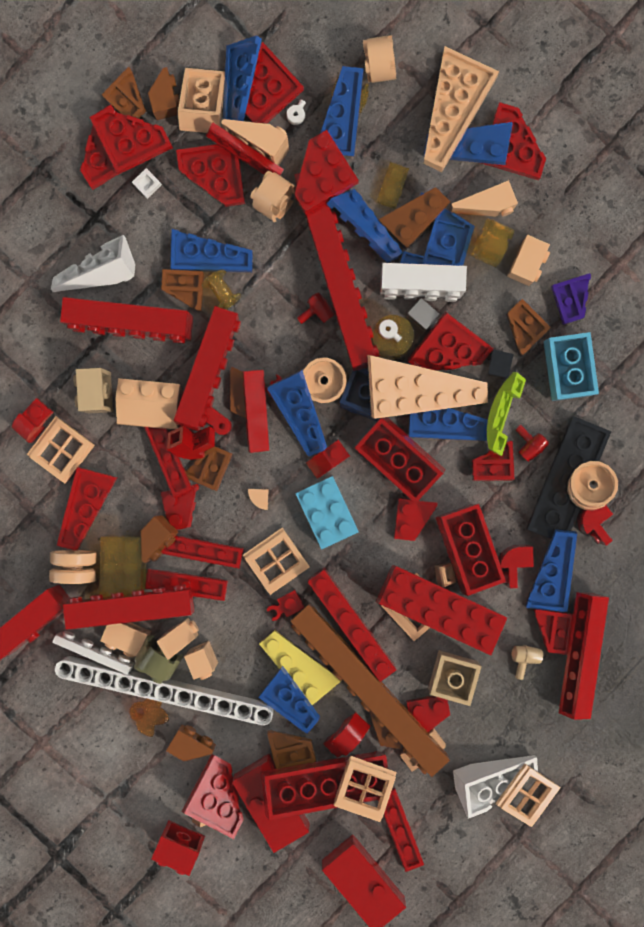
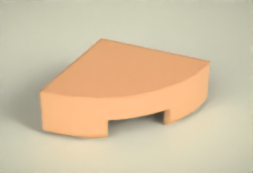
[248,489,269,510]

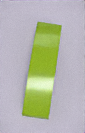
[487,372,526,456]

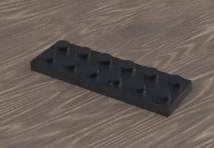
[526,416,612,539]

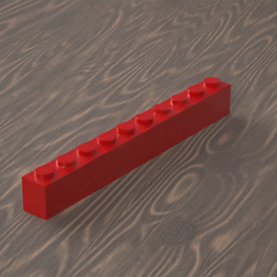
[294,173,380,371]

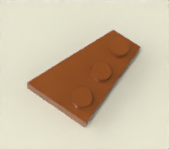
[378,187,451,248]

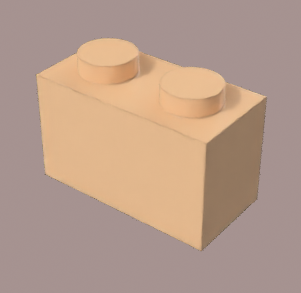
[507,235,550,286]
[100,622,151,658]
[184,641,218,680]

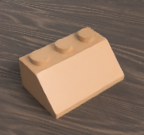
[116,378,183,430]

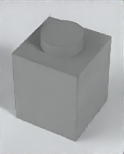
[406,298,440,332]

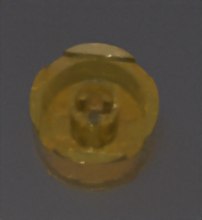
[471,218,515,268]
[372,315,414,359]

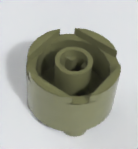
[134,636,183,684]

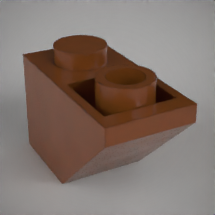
[148,67,180,120]
[141,515,178,563]
[166,724,216,761]

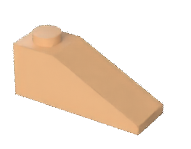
[449,180,518,217]
[156,618,199,660]

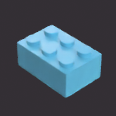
[543,332,599,401]
[295,476,359,549]

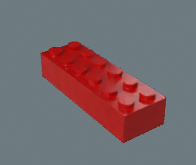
[60,297,194,344]
[376,565,507,656]
[261,751,392,820]

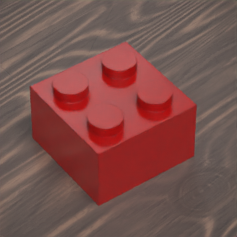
[151,820,205,876]

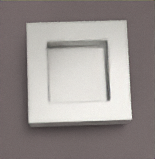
[132,168,162,199]

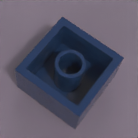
[340,368,380,422]

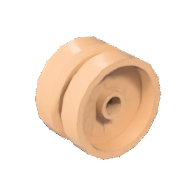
[303,358,348,403]
[567,461,618,510]
[49,550,97,584]

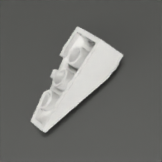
[51,235,135,292]
[453,755,538,819]

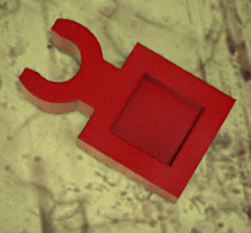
[266,589,305,621]

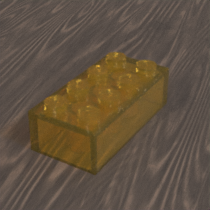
[99,535,146,597]

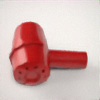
[297,292,335,324]
[515,425,549,462]

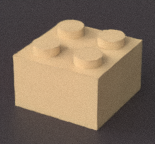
[73,368,113,413]
[428,650,482,706]

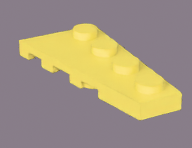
[259,630,342,705]

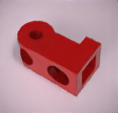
[205,407,232,435]

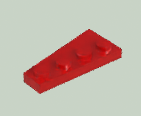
[56,467,118,551]

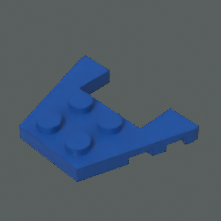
[400,193,475,266]

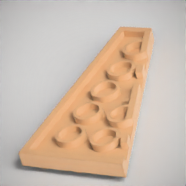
[423,46,499,172]
[367,355,488,419]

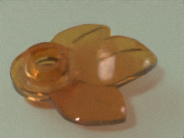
[129,698,169,737]

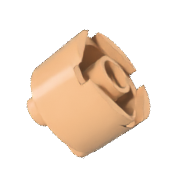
[363,35,396,83]
[250,171,296,222]

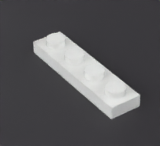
[52,631,135,675]

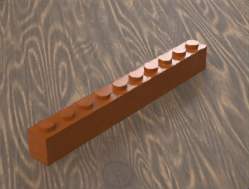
[291,603,450,777]

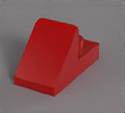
[306,439,350,479]

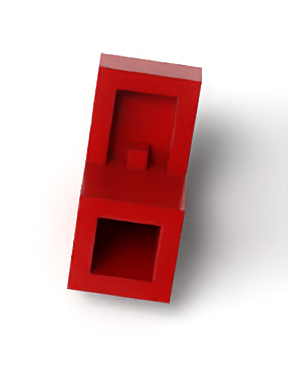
[12,398,54,443]
[167,426,215,460]
[577,505,613,546]
[498,545,534,589]
[323,712,370,758]

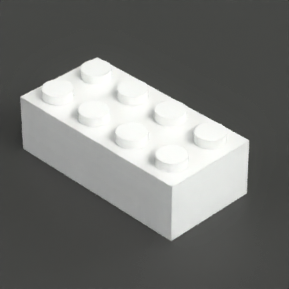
[380,263,467,302]

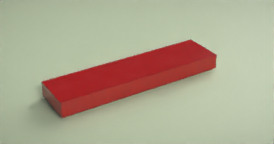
[206,122,284,175]
[242,369,270,453]
[144,427,193,499]
[161,535,244,569]
[145,568,228,601]
[378,787,424,872]

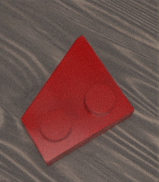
[406,696,450,732]

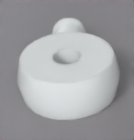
[286,100,306,125]
[378,319,402,342]

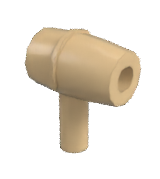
[511,645,543,680]

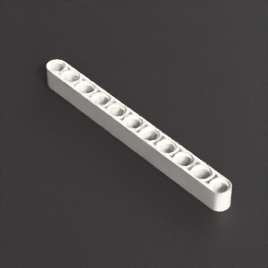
[55,656,274,725]

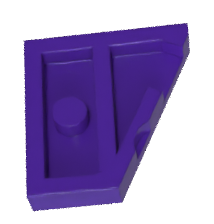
[551,273,591,325]

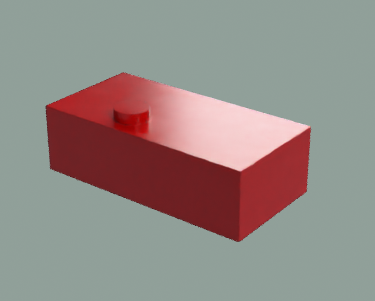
[355,417,446,503]
[435,504,506,596]
[0,584,70,660]
[232,754,310,853]
[322,834,406,927]

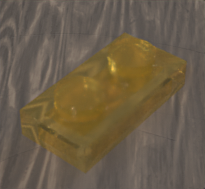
[377,162,409,209]

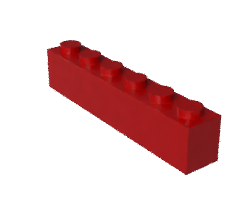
[174,306,241,432]
[308,567,397,682]
[63,584,195,630]
[559,592,609,720]

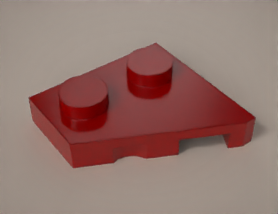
[472,441,515,481]
[160,484,199,530]
[394,498,438,541]
[534,609,573,655]

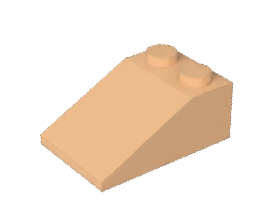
[178,68,225,133]
[221,119,289,166]

